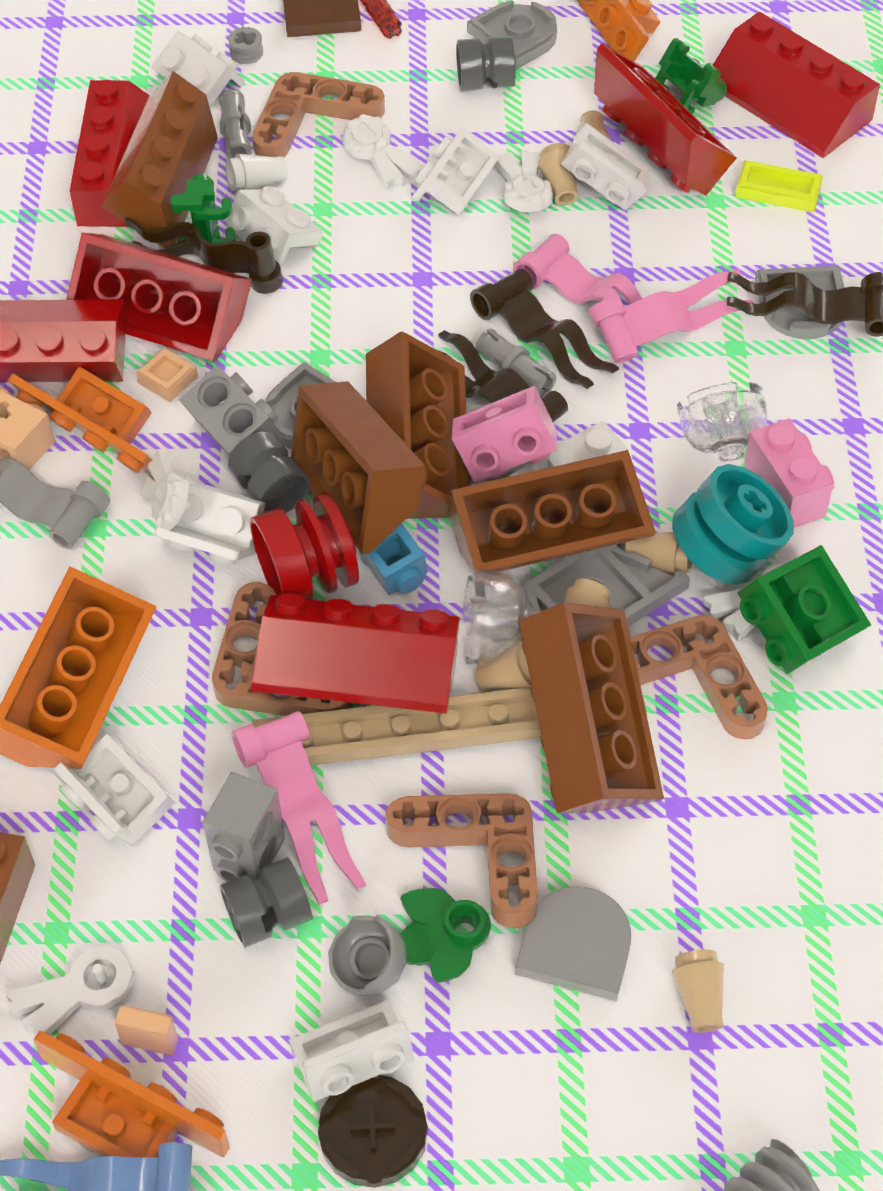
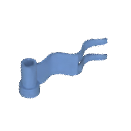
[0,1143,193,1191]

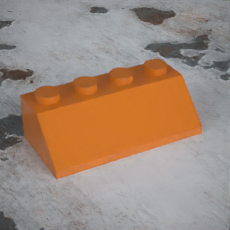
[0,566,157,769]

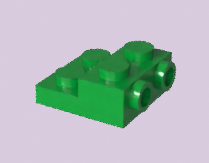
[737,545,871,674]

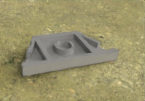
[524,545,690,627]

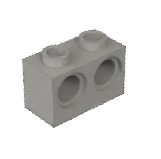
[178,364,284,456]
[203,772,285,882]

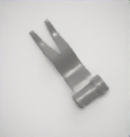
[0,457,111,549]

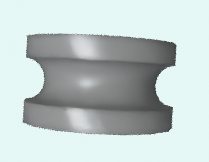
[228,27,263,64]

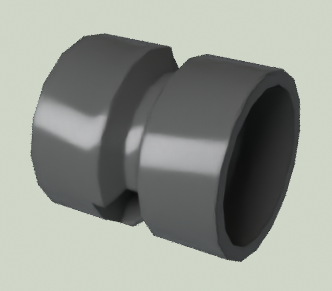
[456,35,516,91]
[228,431,310,513]
[219,857,313,948]

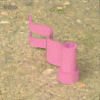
[513,234,642,306]
[588,269,753,364]
[231,711,366,905]

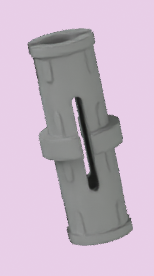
[219,90,252,159]
[475,329,557,397]

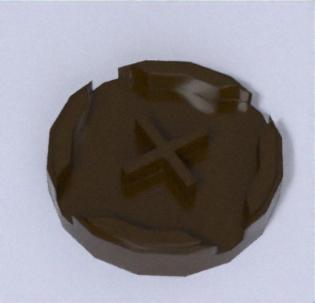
[318,1075,428,1188]

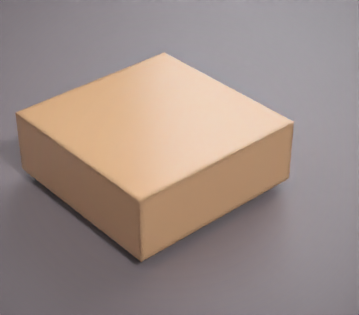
[136,347,198,402]
[114,1005,178,1056]

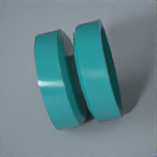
[672,464,794,585]

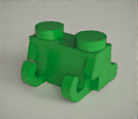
[655,38,727,114]
[170,174,236,243]

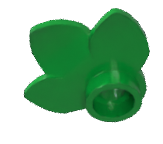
[400,888,491,983]

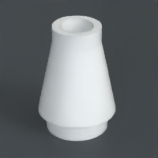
[226,154,288,191]

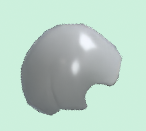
[328,915,407,996]

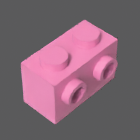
[452,386,557,483]
[744,418,834,528]

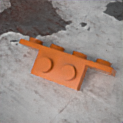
[577,0,661,61]
[8,366,152,473]
[33,1030,230,1158]

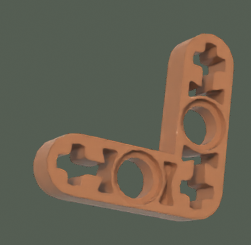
[252,72,385,158]
[212,582,350,716]
[630,615,768,740]
[385,793,538,929]

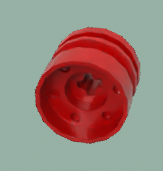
[249,492,360,600]

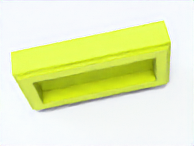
[735,160,823,213]

